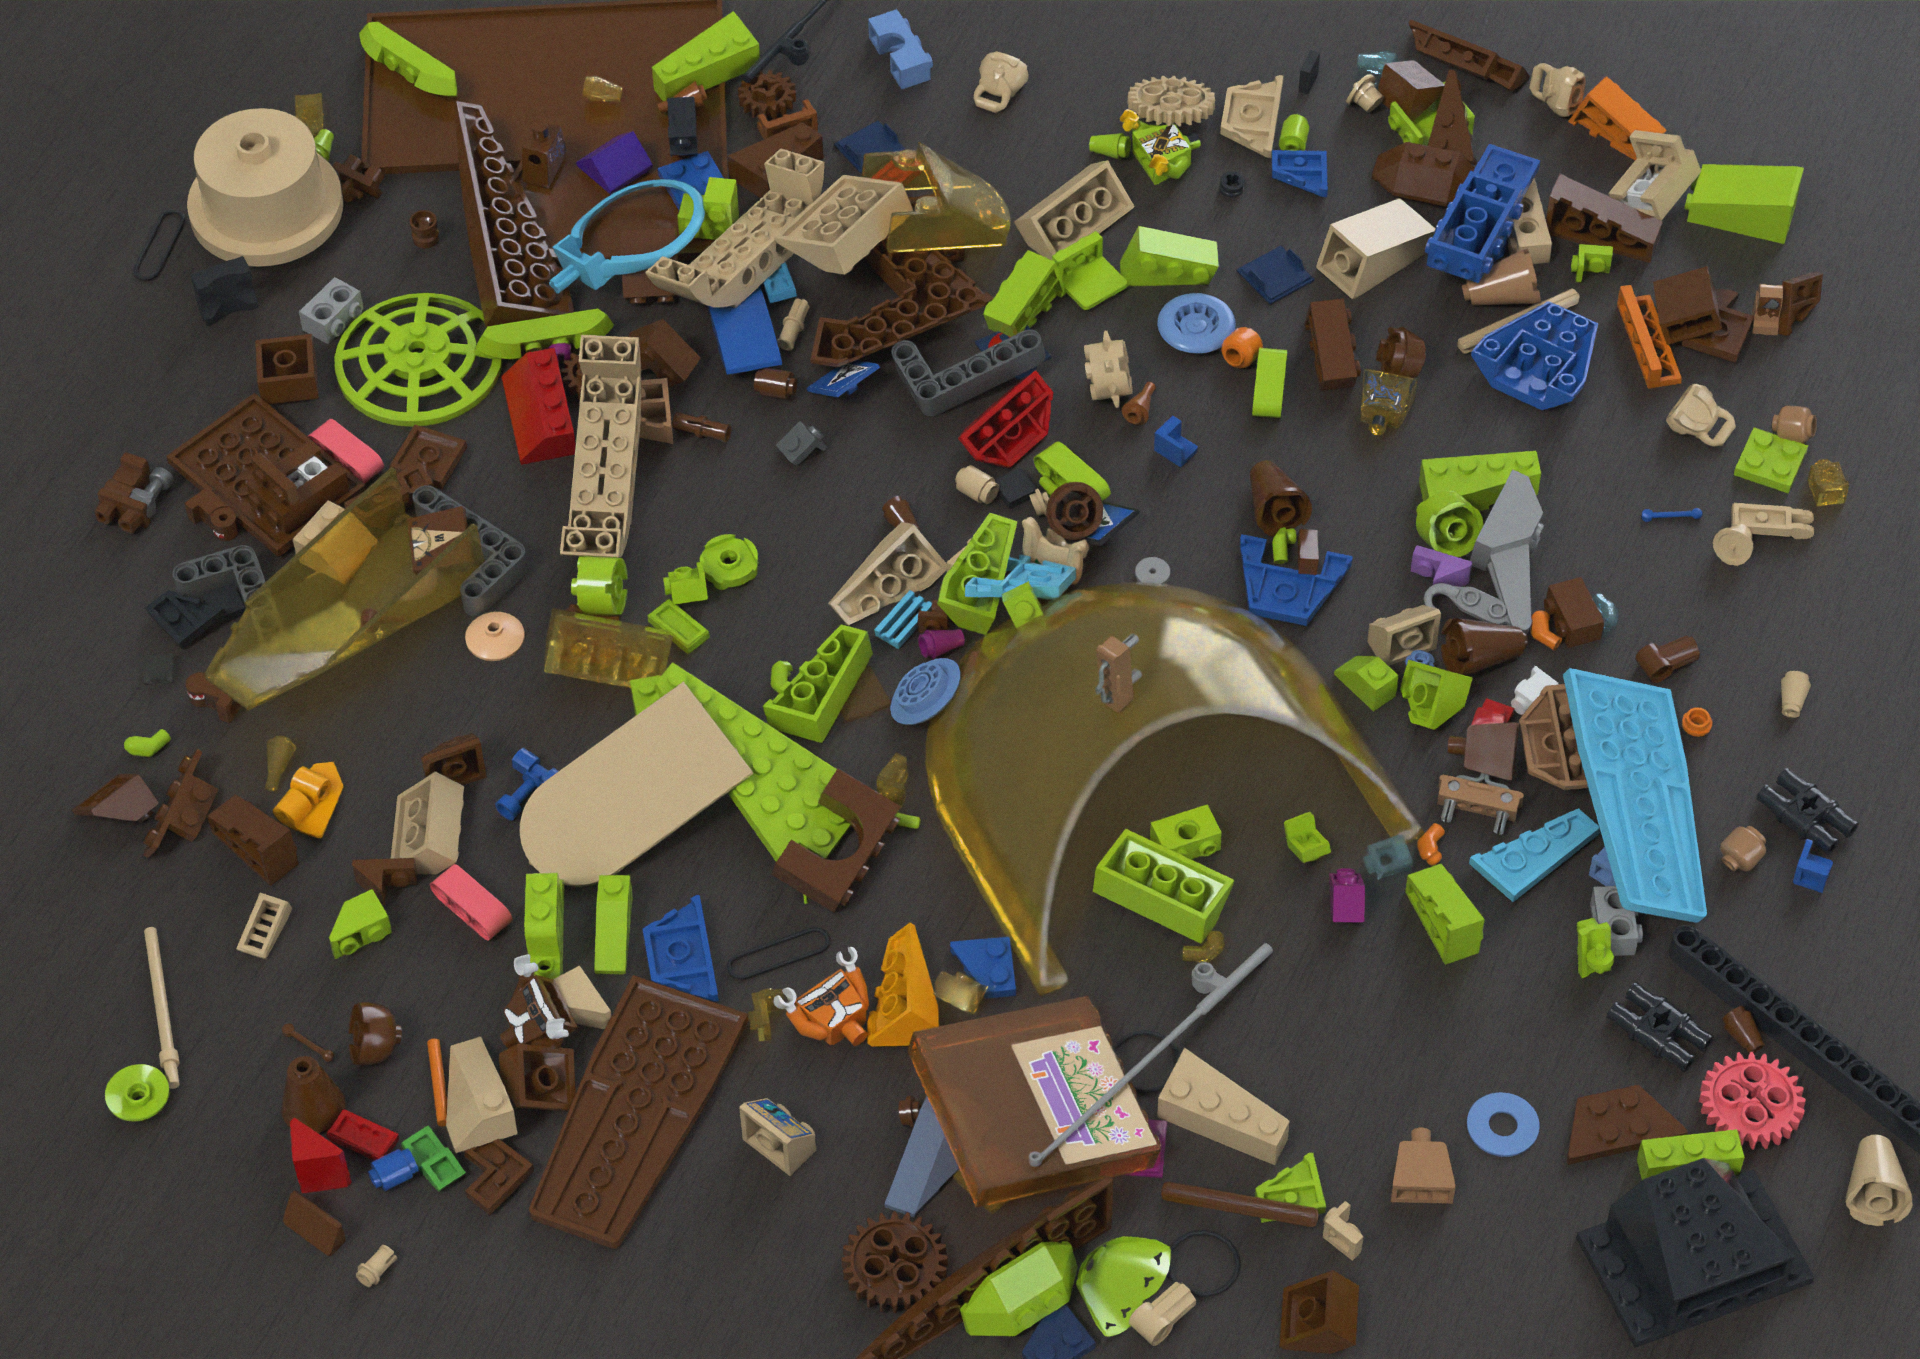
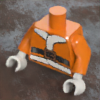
[774,947,869,1046]

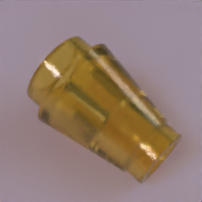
[582,75,623,103]

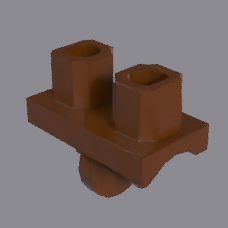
[332,154,385,202]

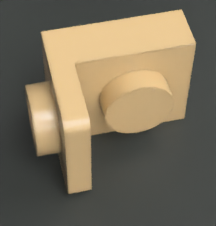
[1323,1201,1364,1261]

